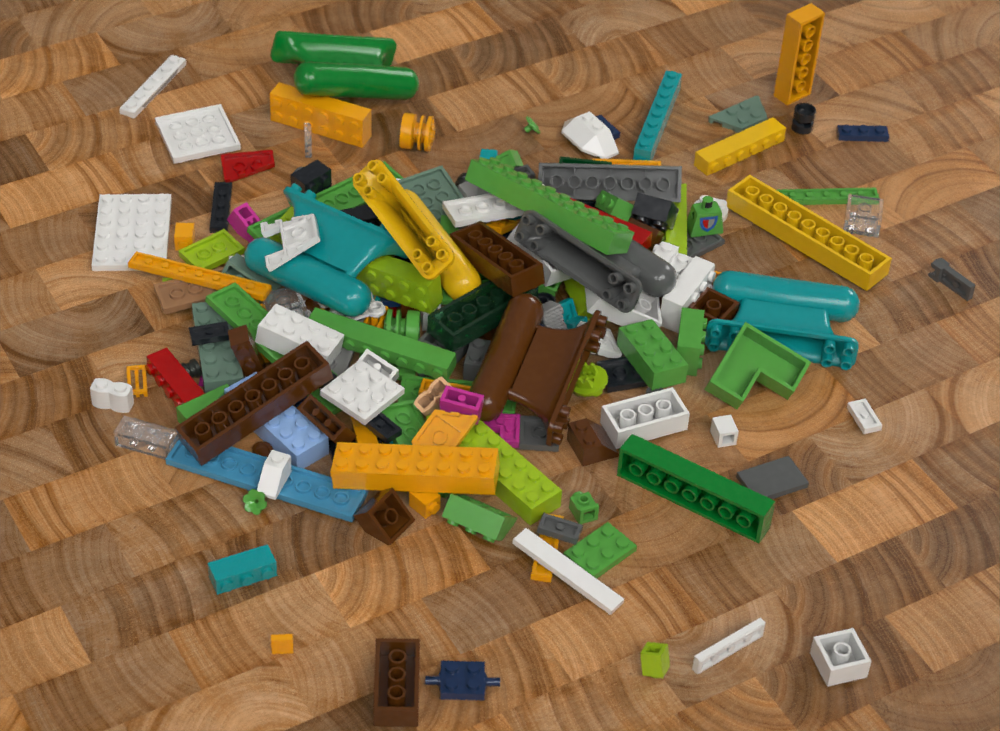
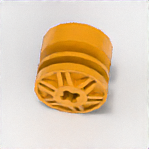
[399,113,435,152]

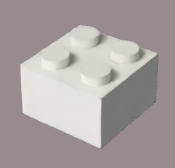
[810,628,871,687]

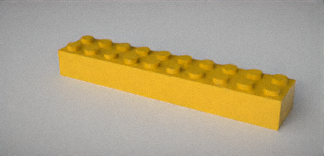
[726,175,892,291]

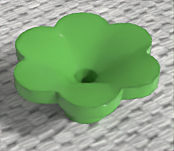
[524,116,541,134]
[243,489,267,515]

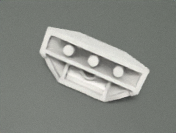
[561,111,619,159]

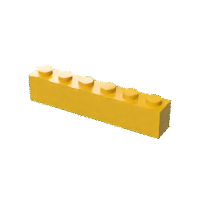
[694,117,786,176]

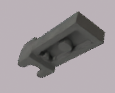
[928,258,976,301]

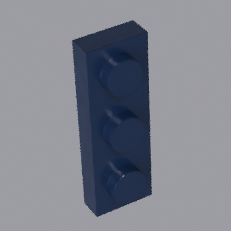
[836,125,890,142]

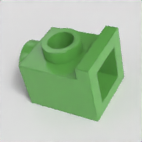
[569,491,599,524]

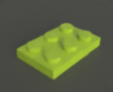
[179,229,245,270]

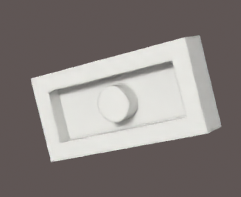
[847,399,882,434]

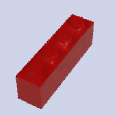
[145,347,205,407]

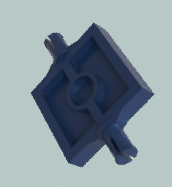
[425,661,500,700]

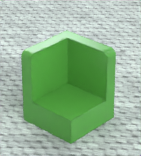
[496,150,523,168]

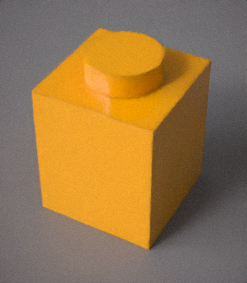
[174,223,195,251]
[409,492,441,519]

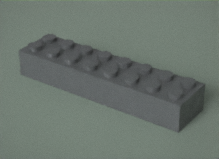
[538,163,682,202]

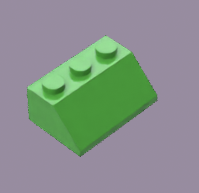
[442,493,517,543]

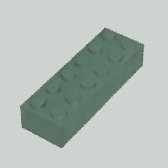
[192,302,243,393]

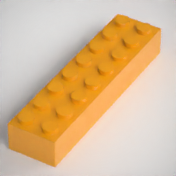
[330,442,500,495]

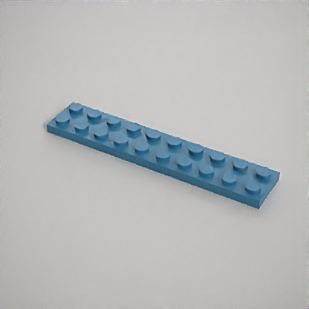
[166,439,368,522]

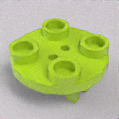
[573,362,608,397]

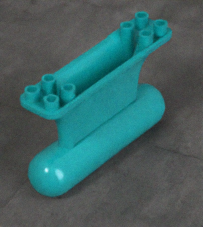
[244,183,408,317]
[705,270,860,370]

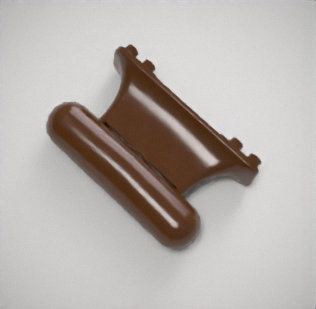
[469,293,608,447]

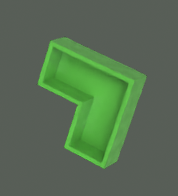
[704,322,811,409]

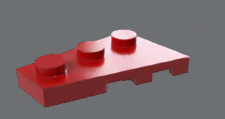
[220,150,275,182]

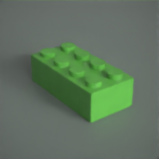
[617,319,688,391]

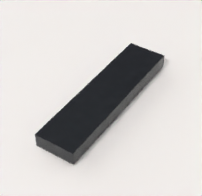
[210,182,233,233]

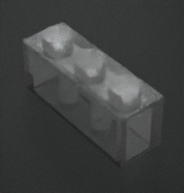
[114,416,179,460]

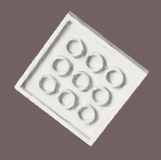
[155,104,241,164]

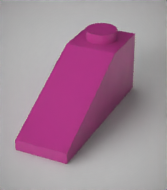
[227,202,261,242]

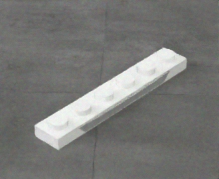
[119,55,186,119]

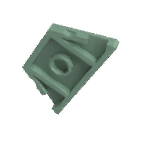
[708,95,768,133]

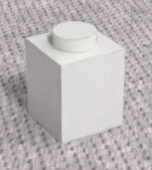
[710,415,739,448]

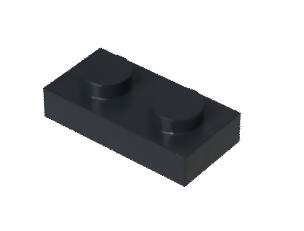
[189,321,229,346]

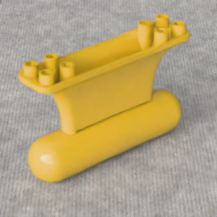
[353,160,482,302]

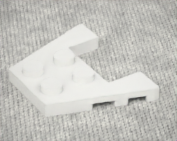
[260,214,320,272]

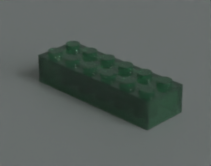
[427,280,539,352]

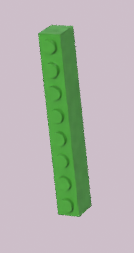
[309,307,456,381]

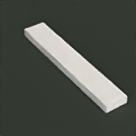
[512,528,624,615]

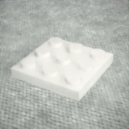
[320,359,405,425]

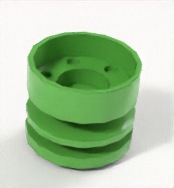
[384,309,421,340]

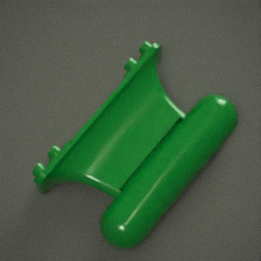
[270,31,419,100]

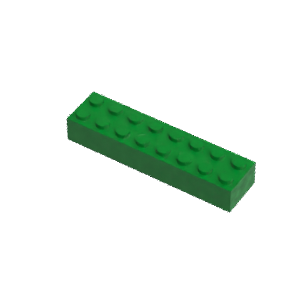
[617,434,776,544]

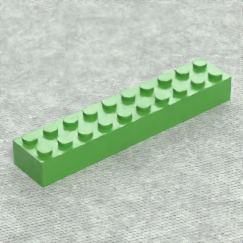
[465,157,635,255]

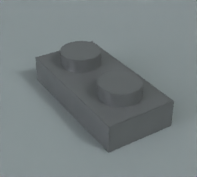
[537,513,583,545]

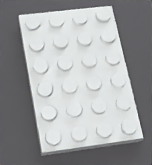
[92,194,172,271]

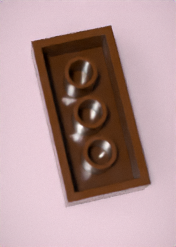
[373,638,420,727]

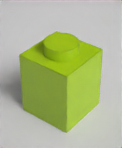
[640,642,670,678]

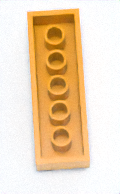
[773,3,825,106]
[270,82,372,148]

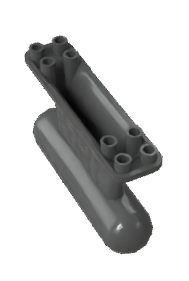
[514,210,677,313]

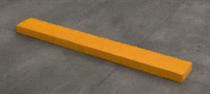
[128,251,272,301]

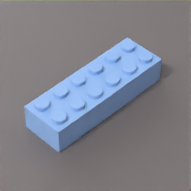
[224,372,329,469]

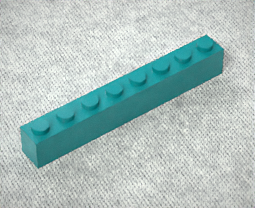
[633,70,682,161]

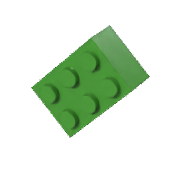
[677,307,707,376]

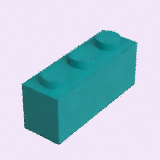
[207,544,277,595]

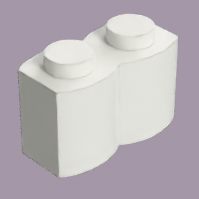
[90,378,134,413]

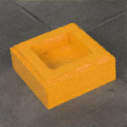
[271,634,293,654]

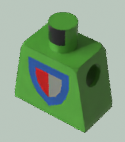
[687,196,723,237]

